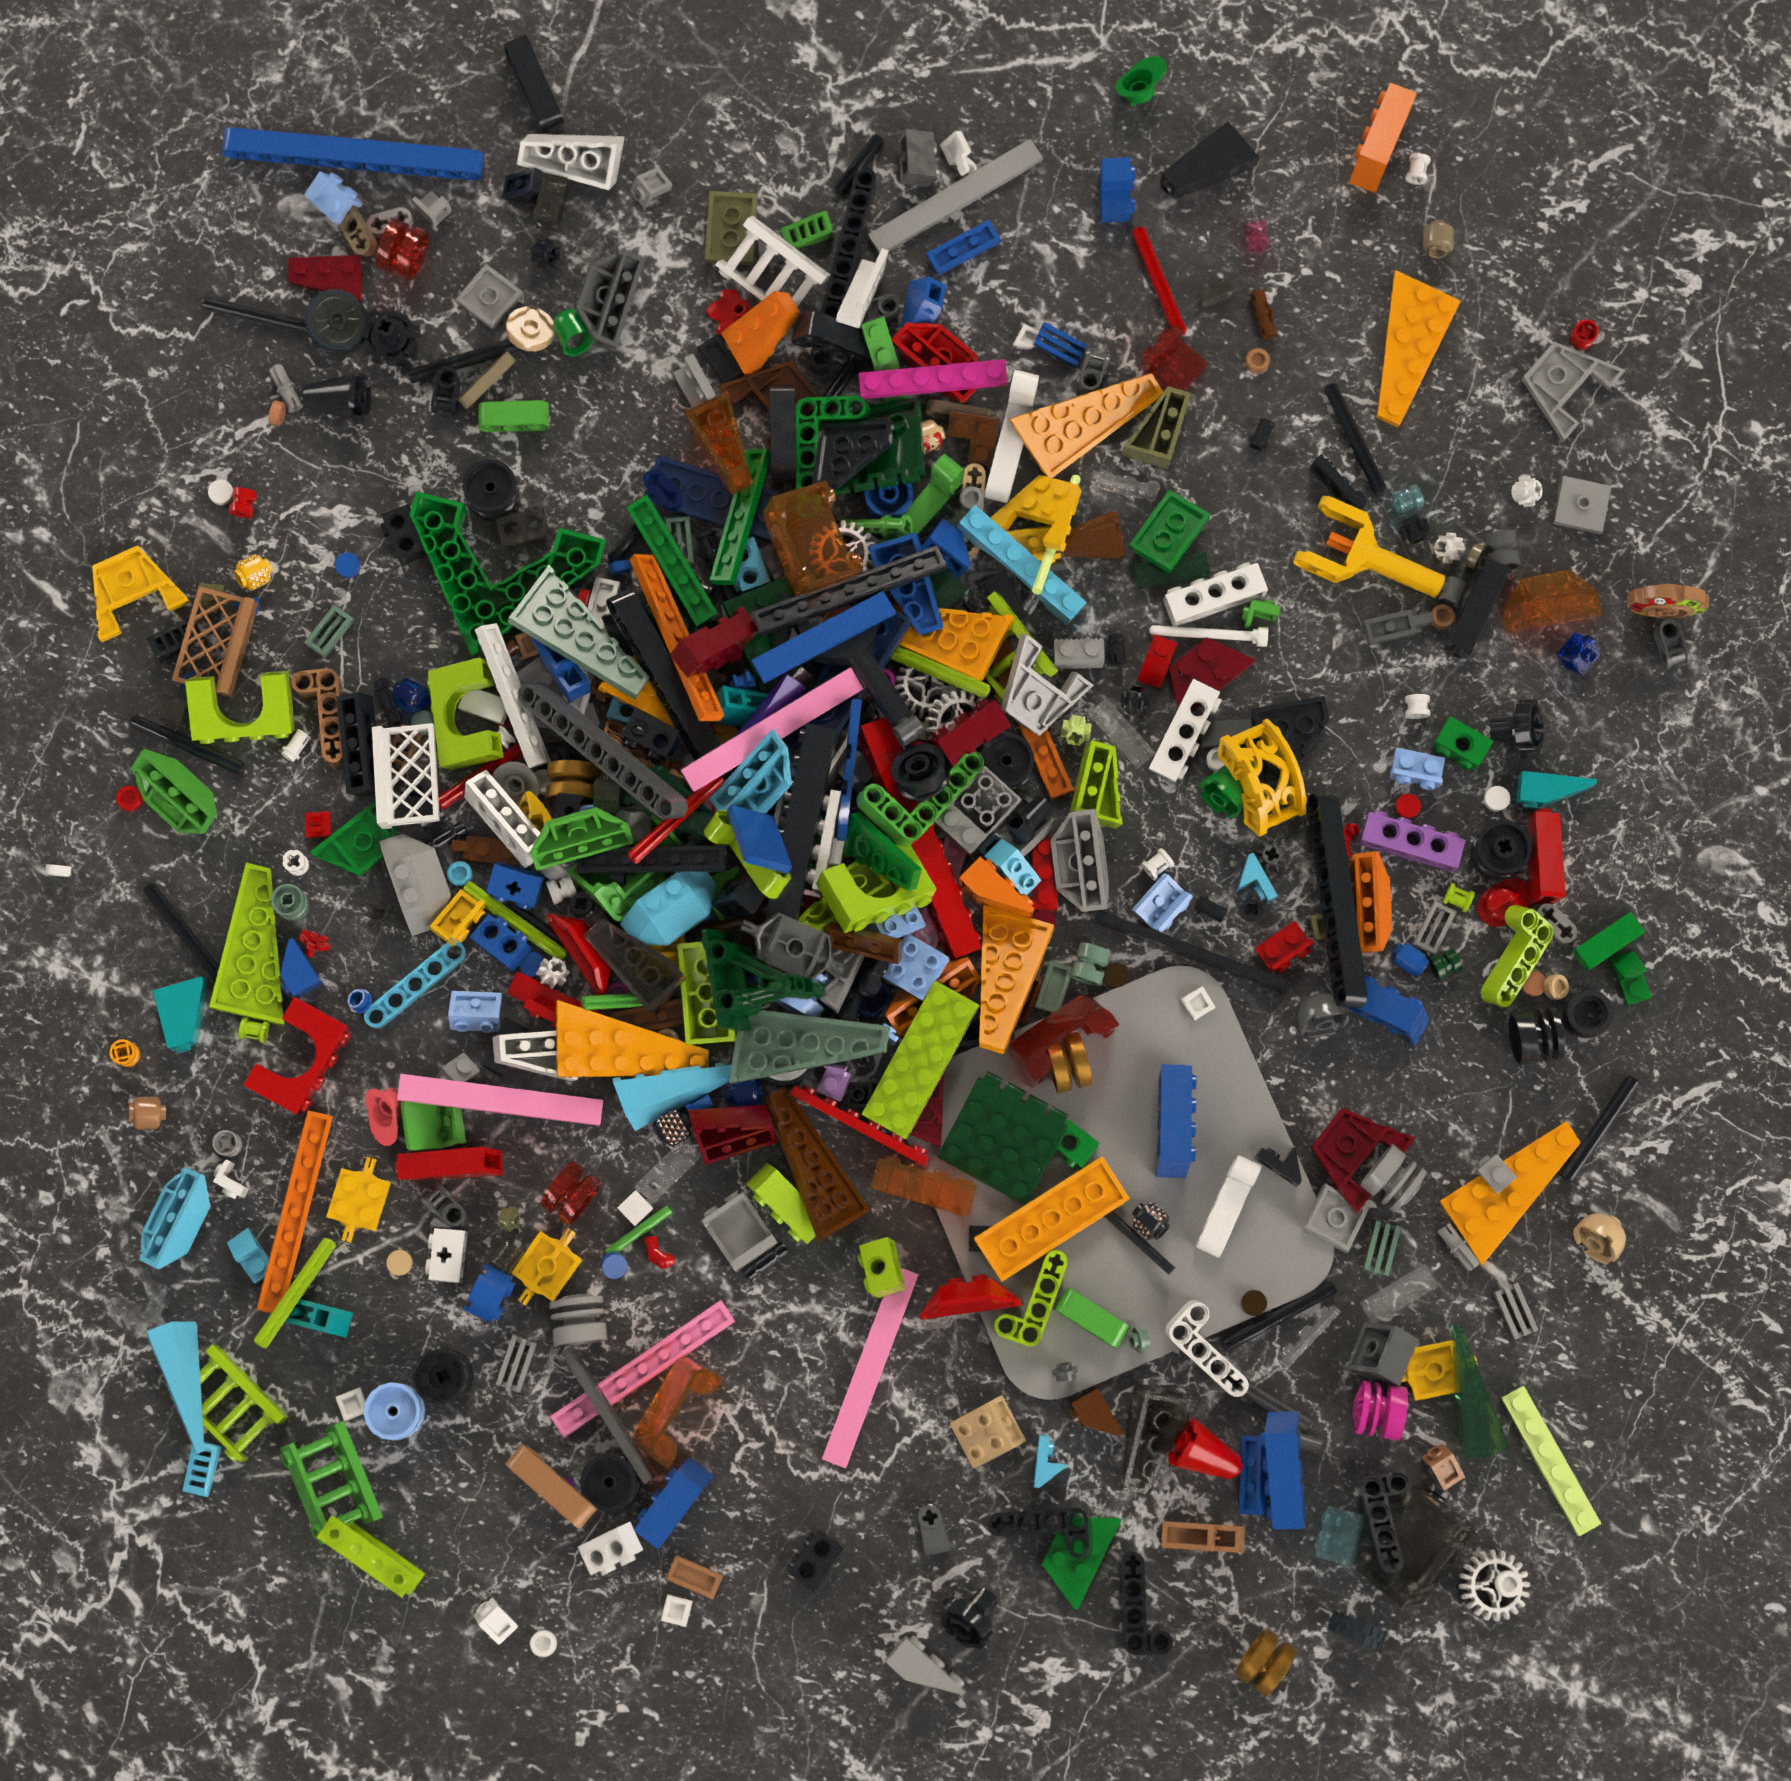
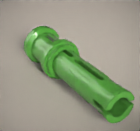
[839,515,913,538]

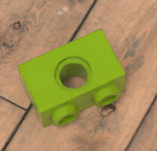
[858,1237,906,1298]

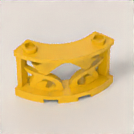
[1218,719,1307,837]

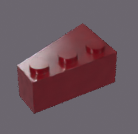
[670,606,758,678]
[928,698,1011,766]
[688,1105,778,1165]

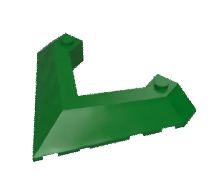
[409,491,607,657]

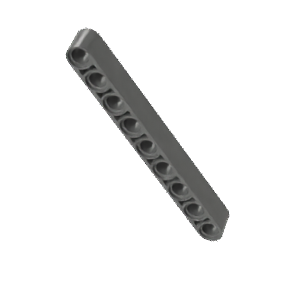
[518,683,688,819]

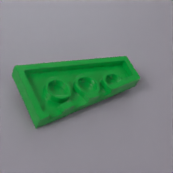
[842,812,922,891]

